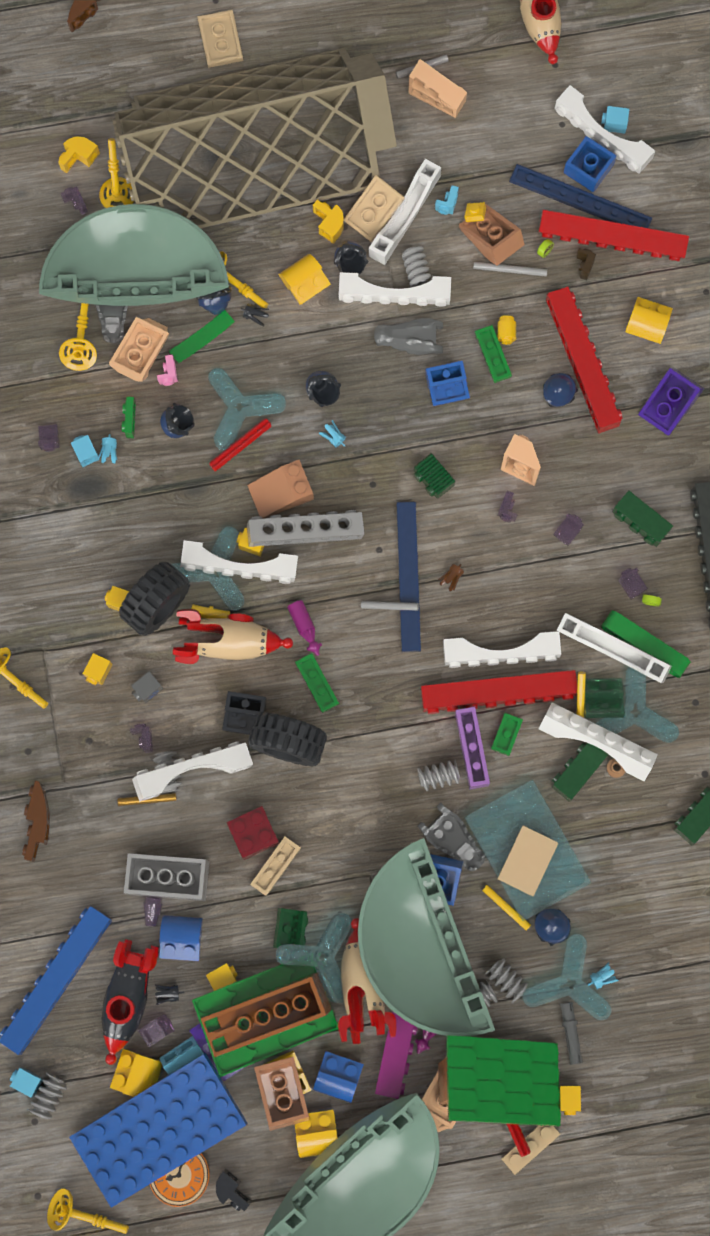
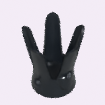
[241,304,269,327]
[155,984,185,1005]

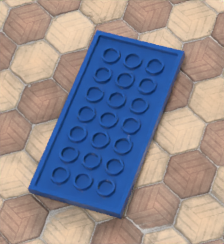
[69,1053,248,1208]

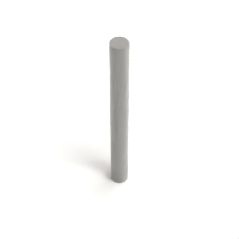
[473,262,547,277]

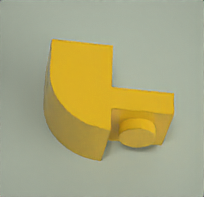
[58,137,100,173]
[313,200,344,244]

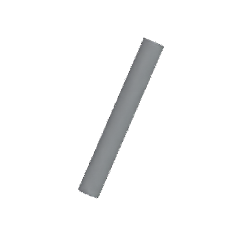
[395,55,449,79]
[361,601,419,611]

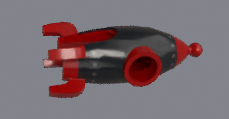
[101,939,159,1065]

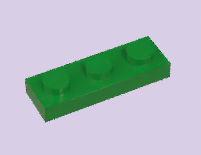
[475,325,512,383]
[295,653,339,713]

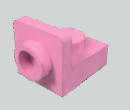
[157,355,178,386]

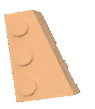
[408,59,467,118]

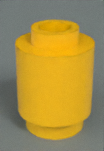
[498,316,516,345]

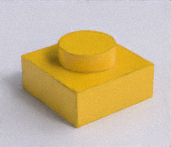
[465,202,486,222]

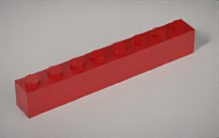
[538,210,689,262]
[546,287,623,434]
[421,670,577,714]

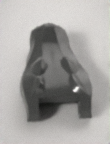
[94,304,128,343]
[374,318,443,355]
[417,803,485,871]

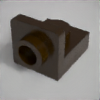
[576,248,596,281]

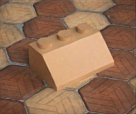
[501,434,541,486]

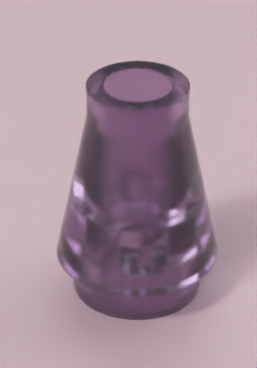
[143,897,163,927]

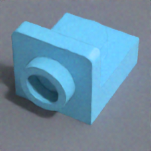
[435,185,459,215]

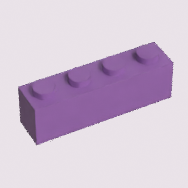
[455,707,490,790]

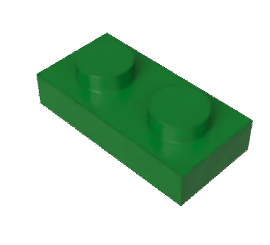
[122,397,136,438]
[491,713,523,756]

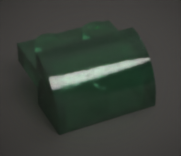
[584,678,625,718]

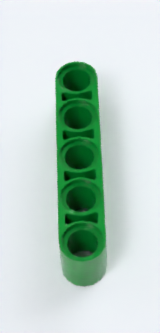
[601,610,691,678]

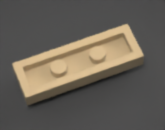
[250,837,301,896]
[501,1125,560,1175]

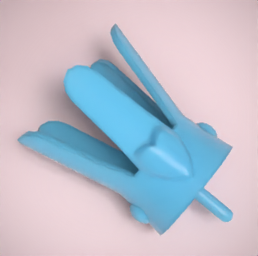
[319,420,346,447]
[98,434,117,464]
[588,962,619,989]

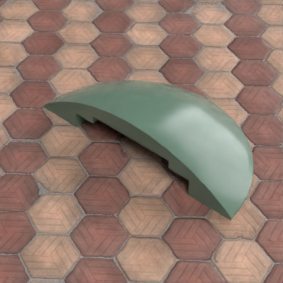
[39,204,229,306]
[358,838,495,1036]
[263,1093,439,1236]

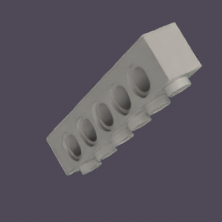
[247,510,364,547]

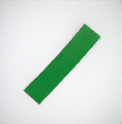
[169,310,235,363]

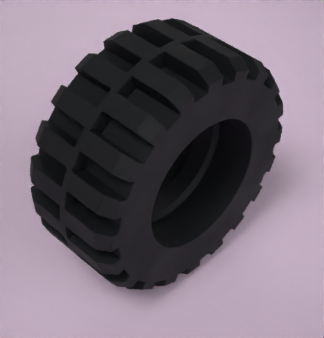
[119,562,190,636]
[248,712,327,767]

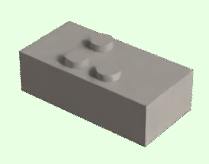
[124,854,210,901]

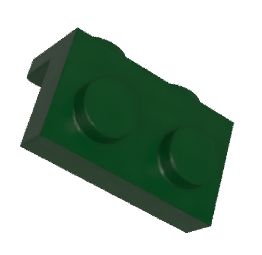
[273,908,308,951]

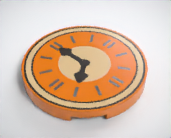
[150,1153,210,1207]

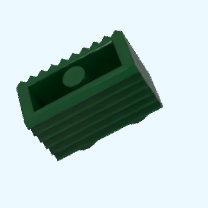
[413,453,455,499]

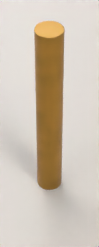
[117,793,177,806]

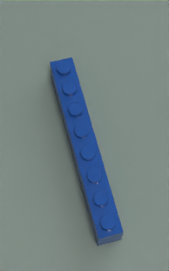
[0,906,112,1055]

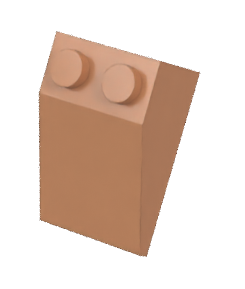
[458,204,525,266]
[247,460,314,519]
[254,1057,309,1131]

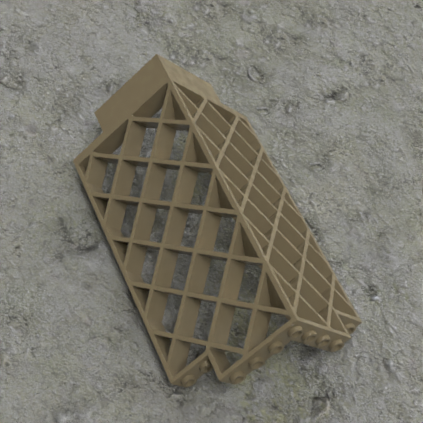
[112,48,397,228]

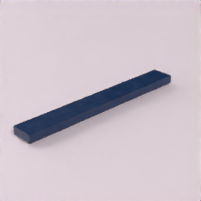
[509,164,652,228]
[397,502,421,652]

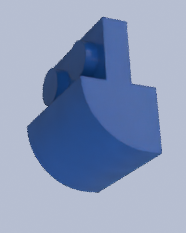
[425,361,470,406]
[159,915,203,961]
[313,1051,364,1103]

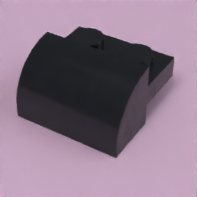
[222,691,267,735]
[216,1169,252,1211]

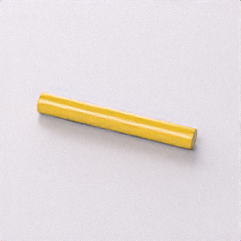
[576,672,586,718]
[482,885,531,930]

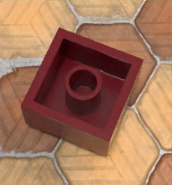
[226,806,279,860]

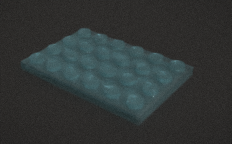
[464,780,591,921]

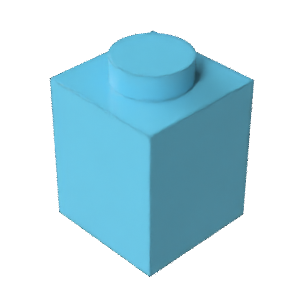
[601,106,629,134]
[71,435,100,467]
[10,1068,43,1098]

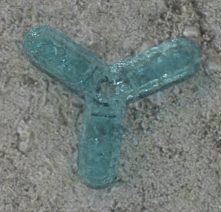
[209,368,286,450]
[171,527,244,610]
[595,667,679,743]
[276,913,352,1003]
[523,934,611,1021]

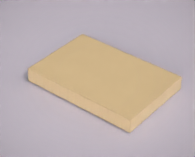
[197,10,243,68]
[344,175,405,242]
[497,826,558,897]

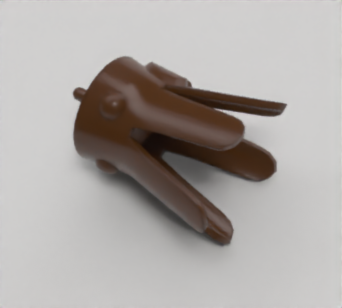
[438,564,464,592]

